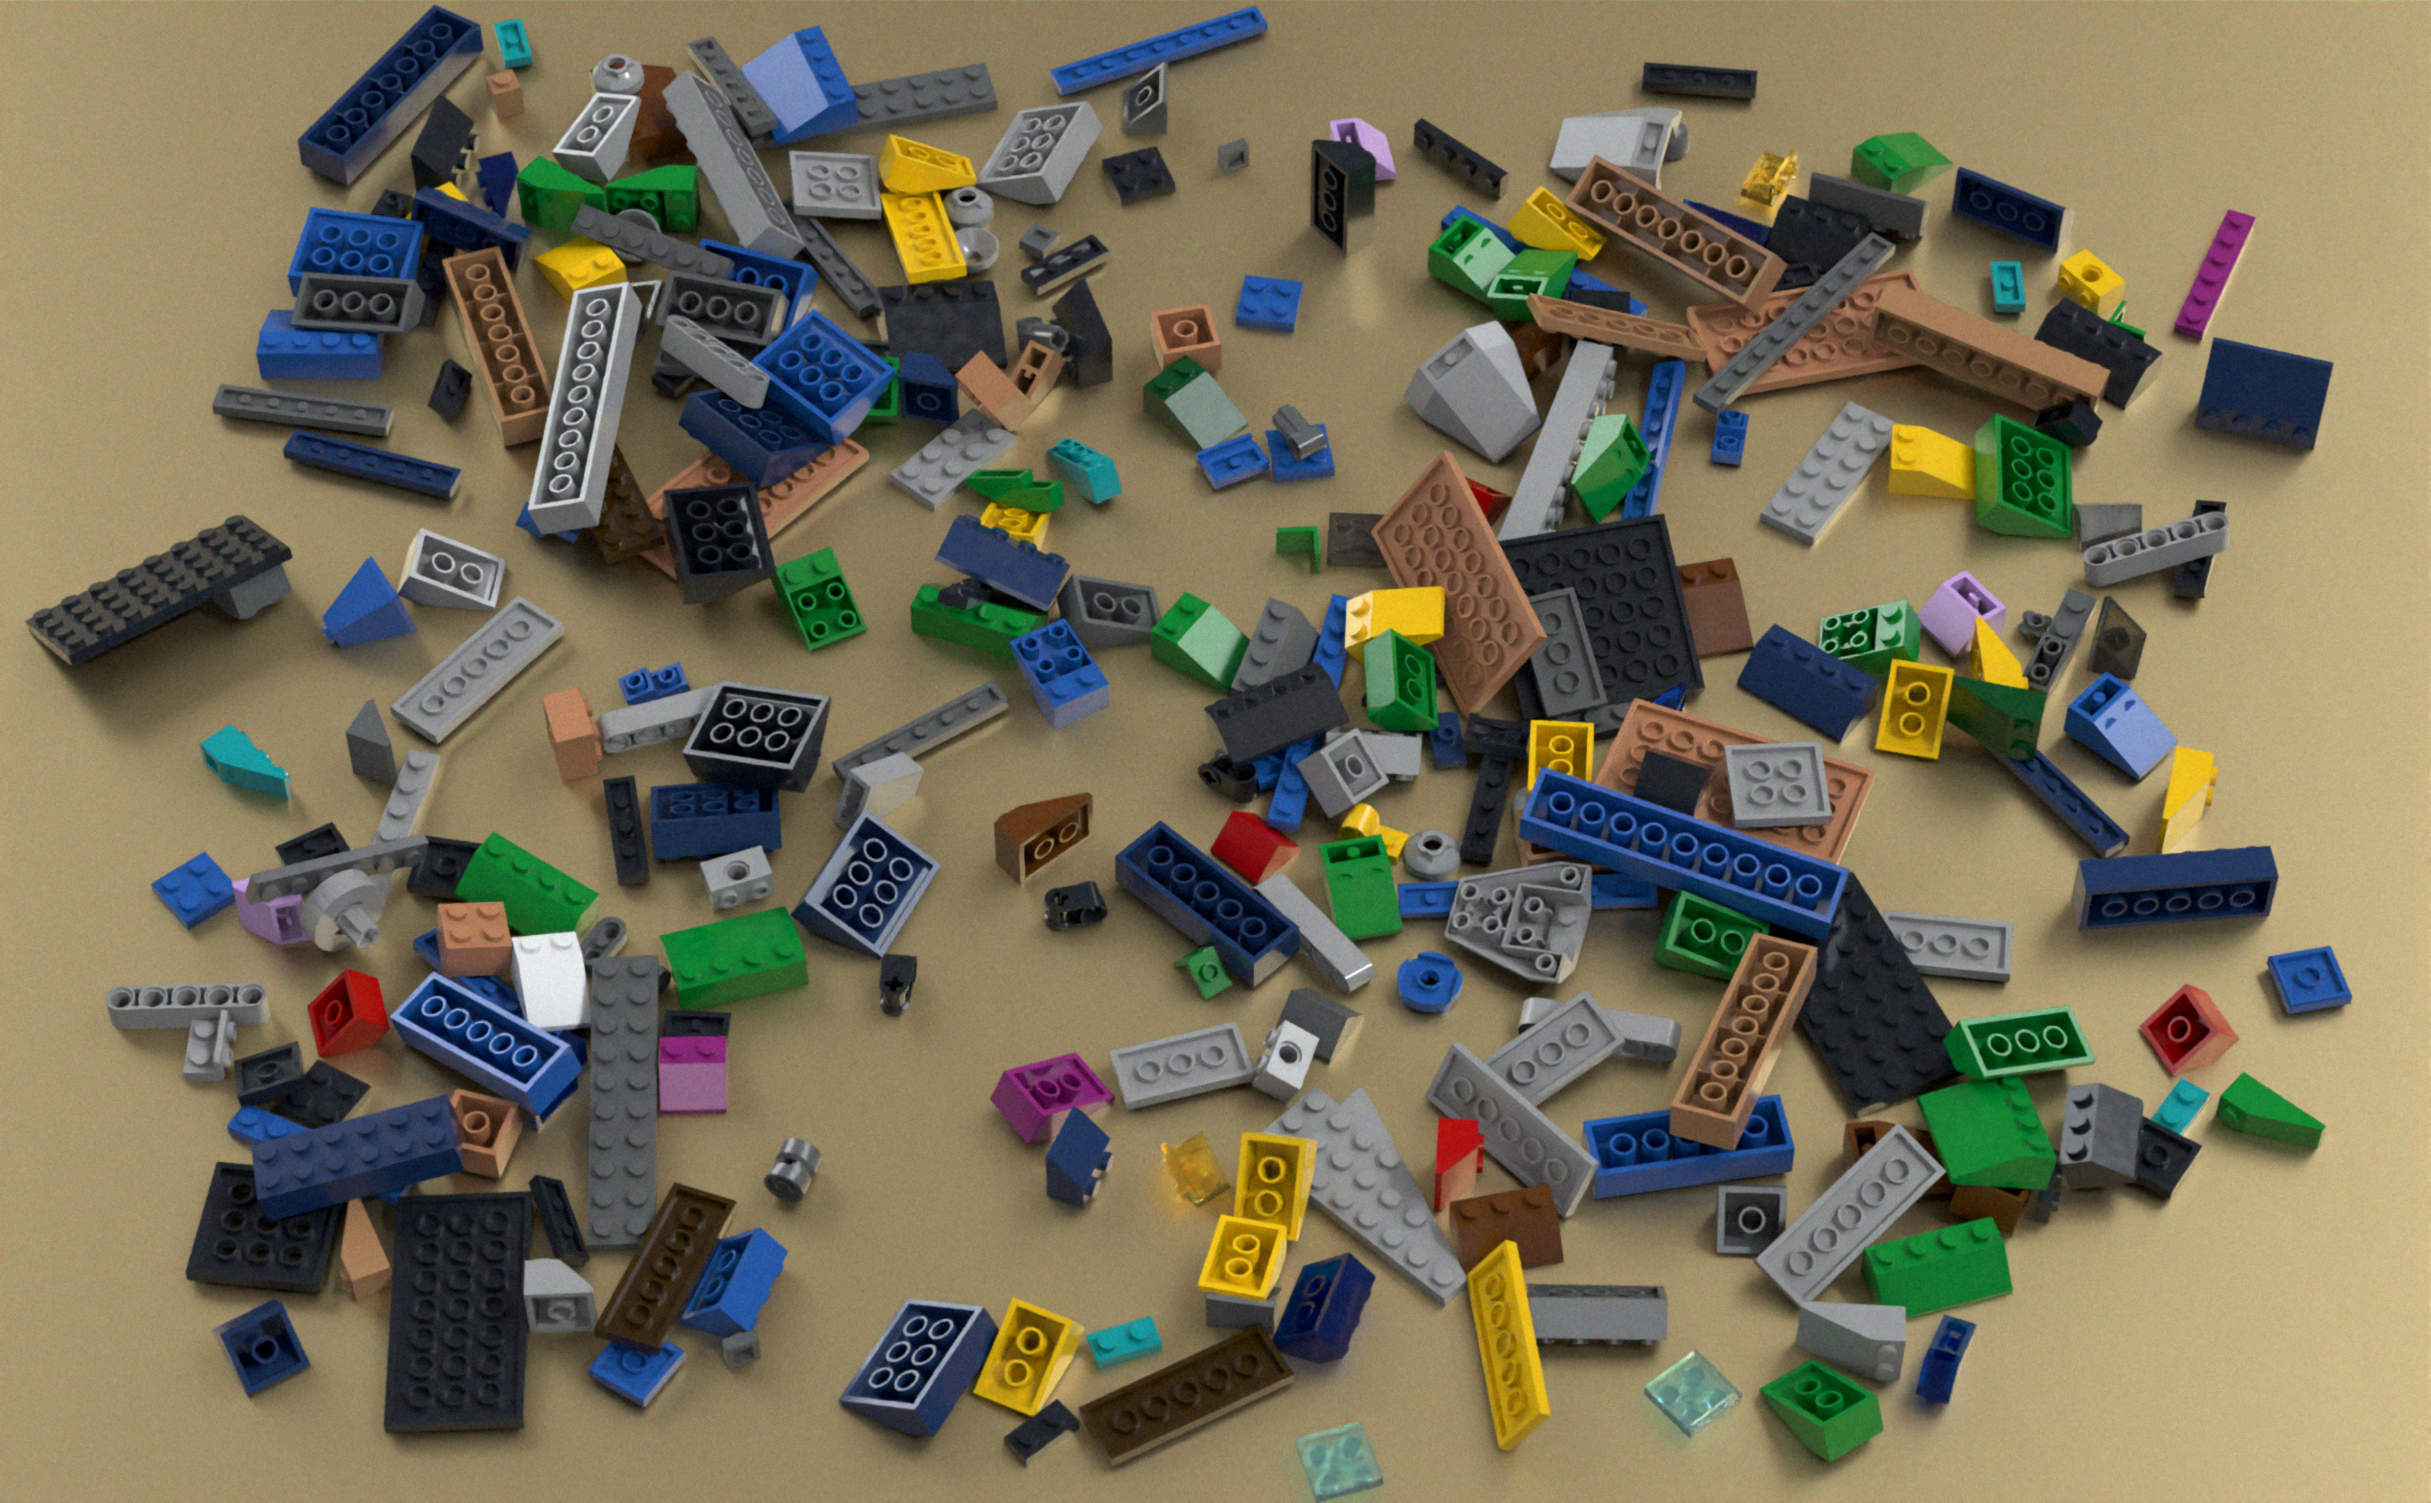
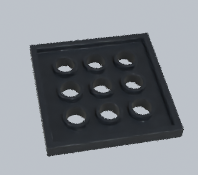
[185,1161,345,1293]

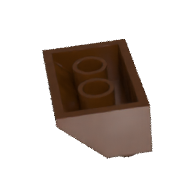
[1506,320,1562,383]
[1449,1184,1564,1275]

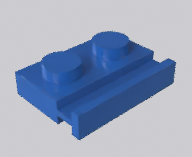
[1196,433,1269,490]

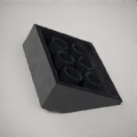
[874,281,1008,371]
[662,482,777,605]
[682,680,832,793]

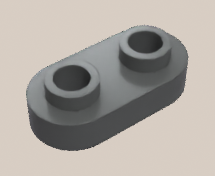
[579,917,628,973]

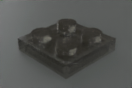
[1327,512,1388,568]

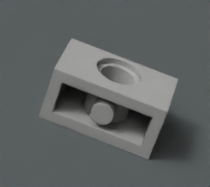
[700,845,775,911]
[1252,1020,1319,1104]

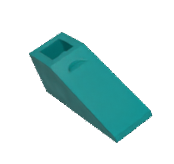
[1047,438,1122,504]
[200,724,292,800]

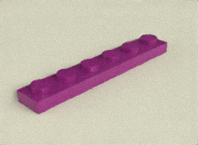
[2173,209,2256,340]

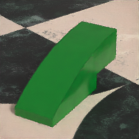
[965,469,1064,513]

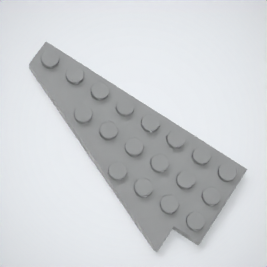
[1262,1086,1468,1307]

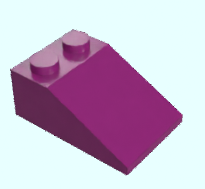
[990,1052,1115,1145]

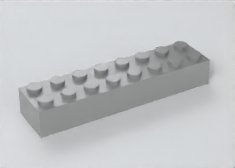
[662,69,805,260]

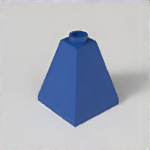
[321,556,418,647]

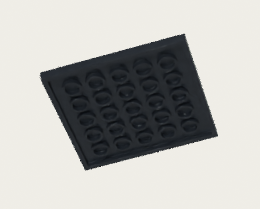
[1498,513,1705,721]

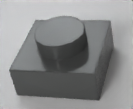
[1218,138,1249,174]
[1019,223,1060,259]
[722,1329,761,1369]

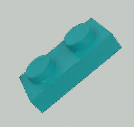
[494,18,533,69]
[1990,262,2026,312]
[2151,1078,2211,1136]
[1086,1316,1162,1370]

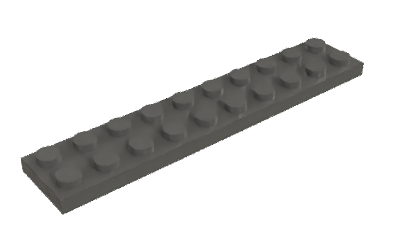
[733,63,998,152]
[587,955,659,1252]

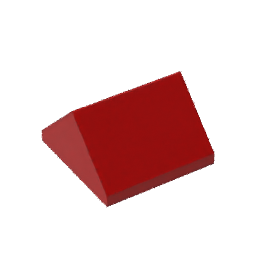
[1210,811,1301,886]

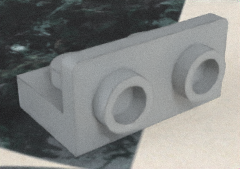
[183,1010,237,1081]

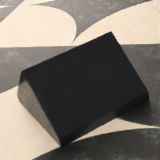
[1633,748,1715,817]

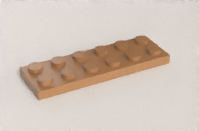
[1526,293,1708,363]

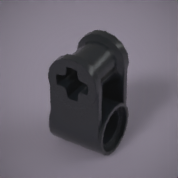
[1198,749,1258,803]
[1044,881,1108,930]
[879,953,917,1016]

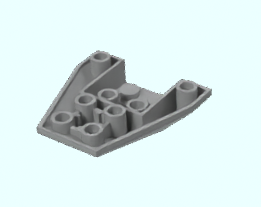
[1550,106,1682,190]
[1403,320,1543,464]
[1444,861,1592,985]

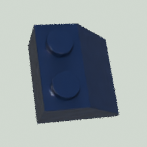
[898,351,960,426]
[1046,1106,1114,1208]
[212,1299,310,1396]

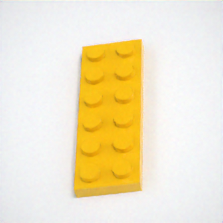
[880,190,967,284]
[1466,1240,1551,1451]

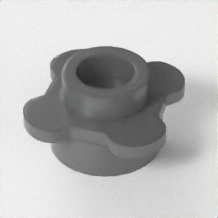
[2018,611,2052,641]

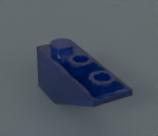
[475,151,519,222]

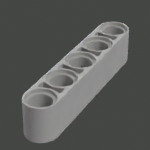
[660,315,770,408]
[2083,512,2230,587]
[596,681,741,754]
[1251,872,1375,994]
[105,983,271,1029]
[1518,997,1682,1062]

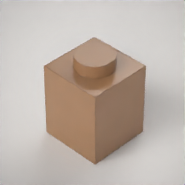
[485,69,525,120]

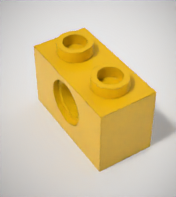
[2057,248,2126,316]

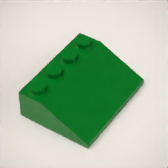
[1975,413,2074,539]
[660,906,809,1011]
[1917,1076,2057,1190]

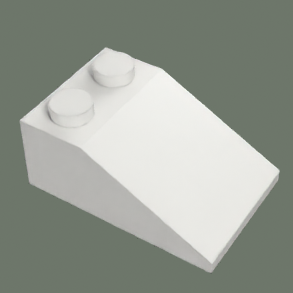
[509,931,591,1032]

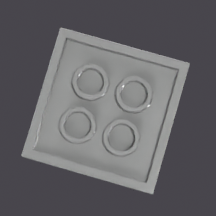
[788,150,882,219]
[1723,741,1832,828]

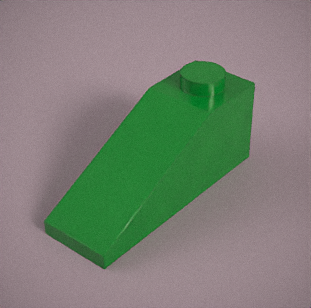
[2216,1072,2326,1149]

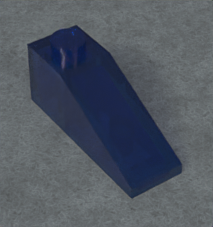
[1915,1314,1977,1404]

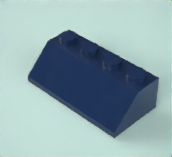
[1952,167,2075,253]
[410,186,533,273]
[935,514,1071,612]
[1737,623,1879,744]

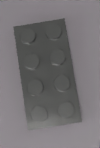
[1527,587,1608,720]

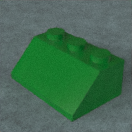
[1364,628,1439,732]

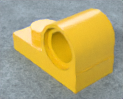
[1338,803,1409,865]

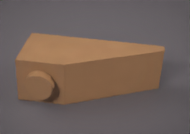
[1003,340,1065,431]
[338,1198,392,1300]

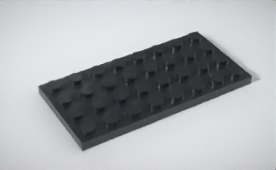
[25,515,293,667]
[1745,871,1965,1118]
[384,1191,533,1433]

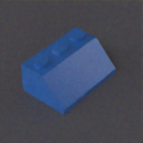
[679,1227,788,1338]

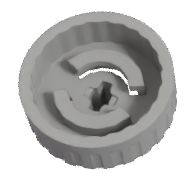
[300,869,385,952]

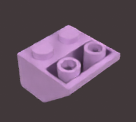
[1329,117,1397,181]
[1917,570,2006,659]
[232,878,310,945]

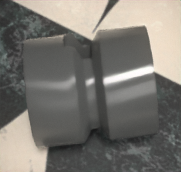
[764,1138,823,1202]

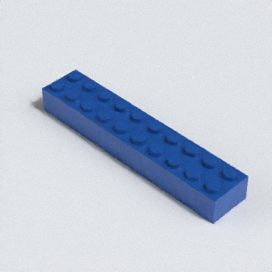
[1518,766,1850,941]

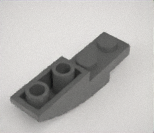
[2022,589,2098,696]

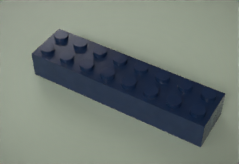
[297,5,484,185]

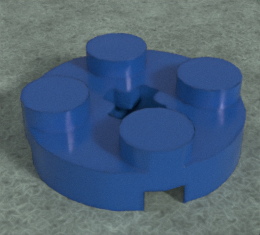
[1397,952,1463,1013]

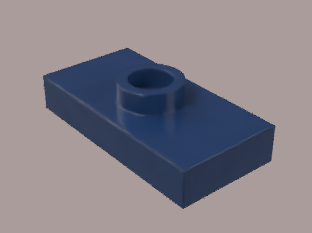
[1428,711,1467,769]

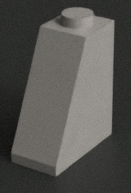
[833,752,924,830]

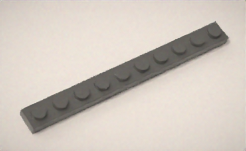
[1693,232,1896,416]

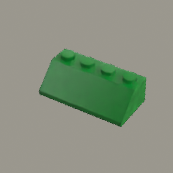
[910,583,1049,660]
[454,832,600,939]
[1943,1005,2096,1080]
[1861,1216,2013,1320]

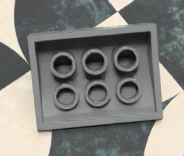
[974,101,1103,205]

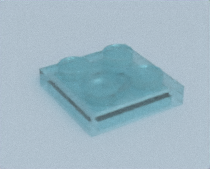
[1644,1349,1742,1439]
[1295,1421,1383,1503]

